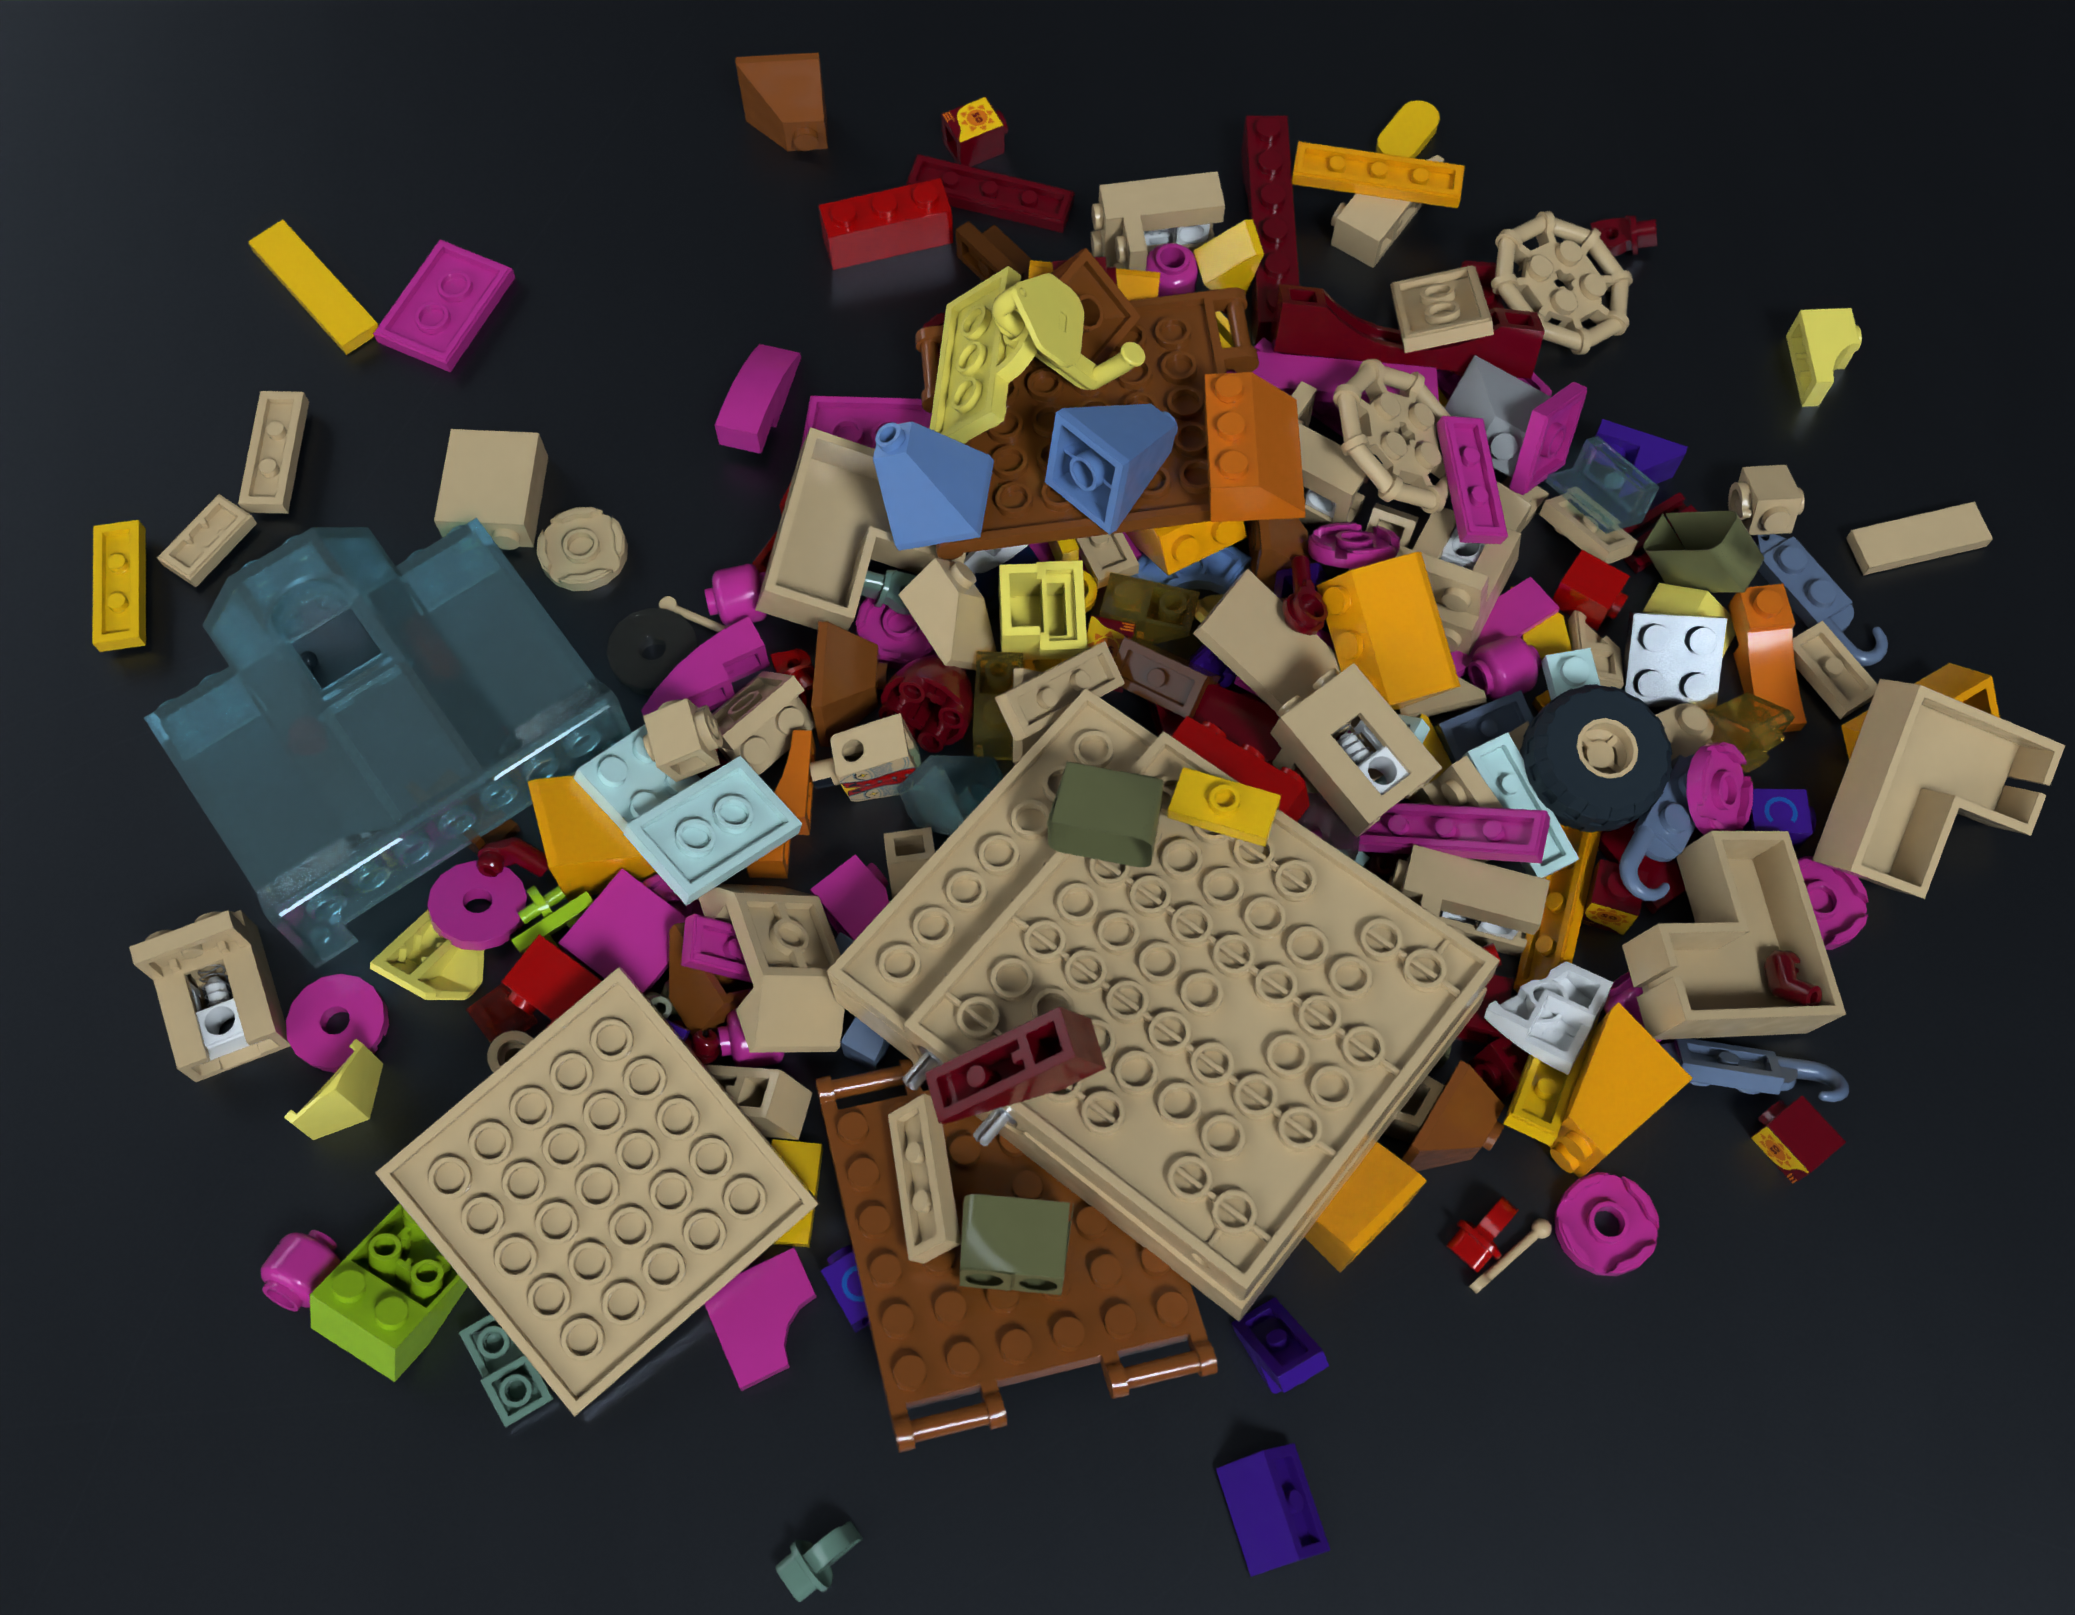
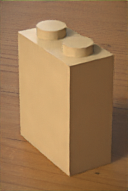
[434,429,548,550]

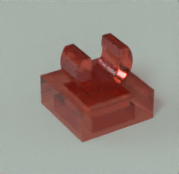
[466,983,538,1043]

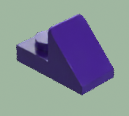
[1587,419,1688,497]
[1231,1297,1329,1394]

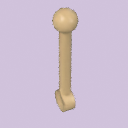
[659,596,727,633]
[1469,1218,1552,1294]

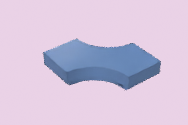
[1127,545,1252,605]

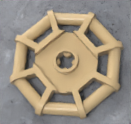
[1491,211,1633,355]
[1333,359,1457,513]

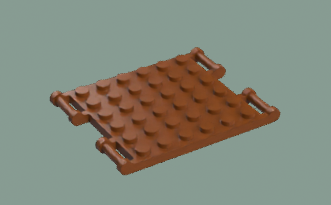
[915,287,1259,560]
[815,1058,1218,1453]

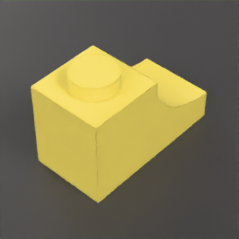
[1786,308,1862,407]

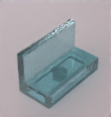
[1546,436,1659,533]

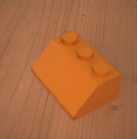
[1204,372,1306,522]

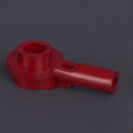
[1282,555,1328,636]

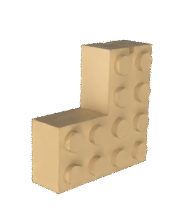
[755,427,967,631]
[1812,679,2065,899]
[1622,831,1846,1040]

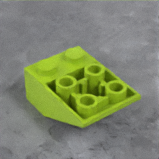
[310,1203,468,1382]

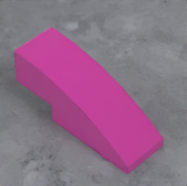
[715,344,801,454]
[641,616,770,716]

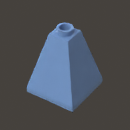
[1045,404,1178,535]
[873,421,994,551]

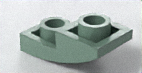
[459,1314,554,1427]

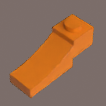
[1728,583,1807,735]
[746,730,816,879]

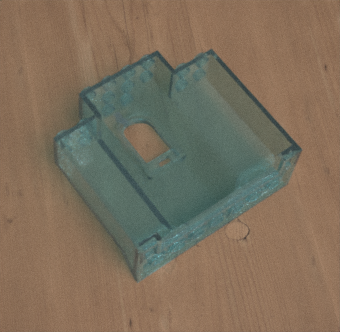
[144,518,632,969]

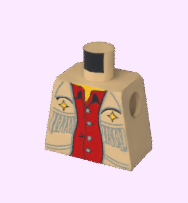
[810,713,926,802]

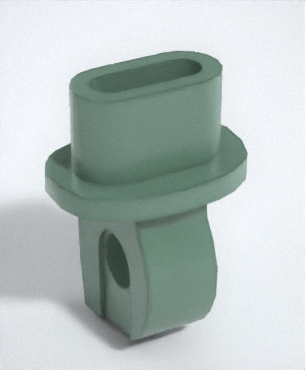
[861,570,916,615]
[775,1521,863,1602]

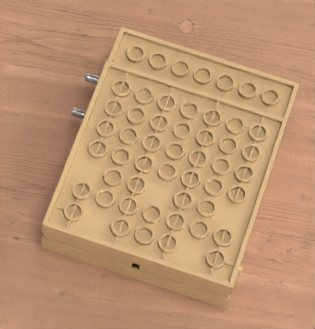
[827,688,1500,1321]

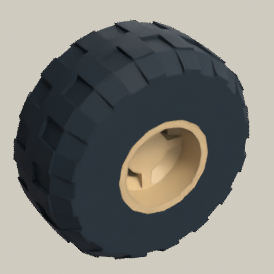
[1520,684,1673,833]

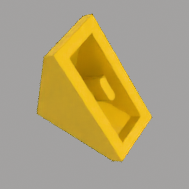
[1193,219,1264,294]

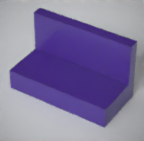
[1216,1443,1331,1577]

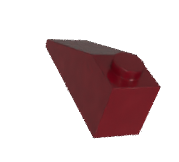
[925,1006,1106,1124]

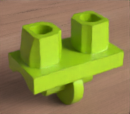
[511,885,594,955]

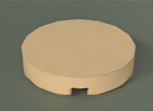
[536,507,628,591]

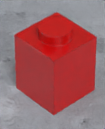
[1552,550,1630,631]

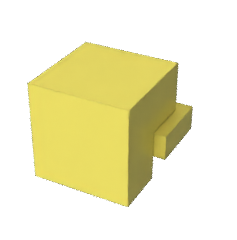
[998,560,1087,661]

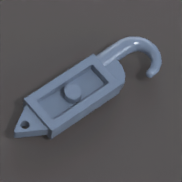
[1753,534,1888,666]
[1619,754,1696,901]
[1660,1039,1849,1102]

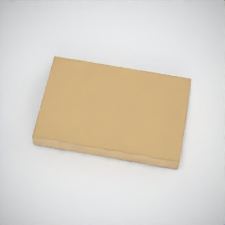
[1390,265,1494,353]
[1193,569,1341,712]

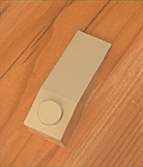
[1331,155,1444,268]
[704,1065,813,1140]

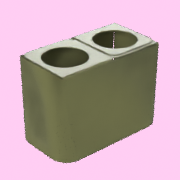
[1643,511,1764,592]
[1047,761,1163,867]
[960,1194,1074,1295]

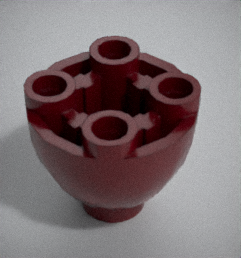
[879,653,974,753]

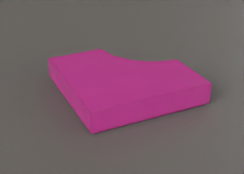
[704,1247,817,1391]

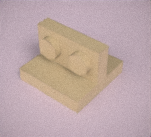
[712,671,816,775]

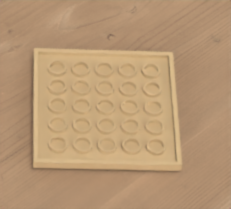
[375,967,820,1416]

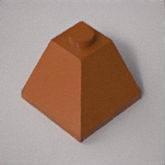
[736,53,828,151]
[1051,248,1141,365]
[1246,518,1318,593]
[811,621,889,747]
[669,922,754,1037]
[1401,1060,1505,1171]

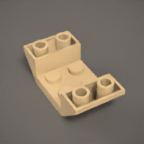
[698,884,845,1053]

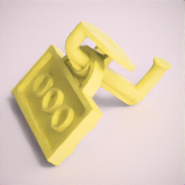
[930,266,1145,444]

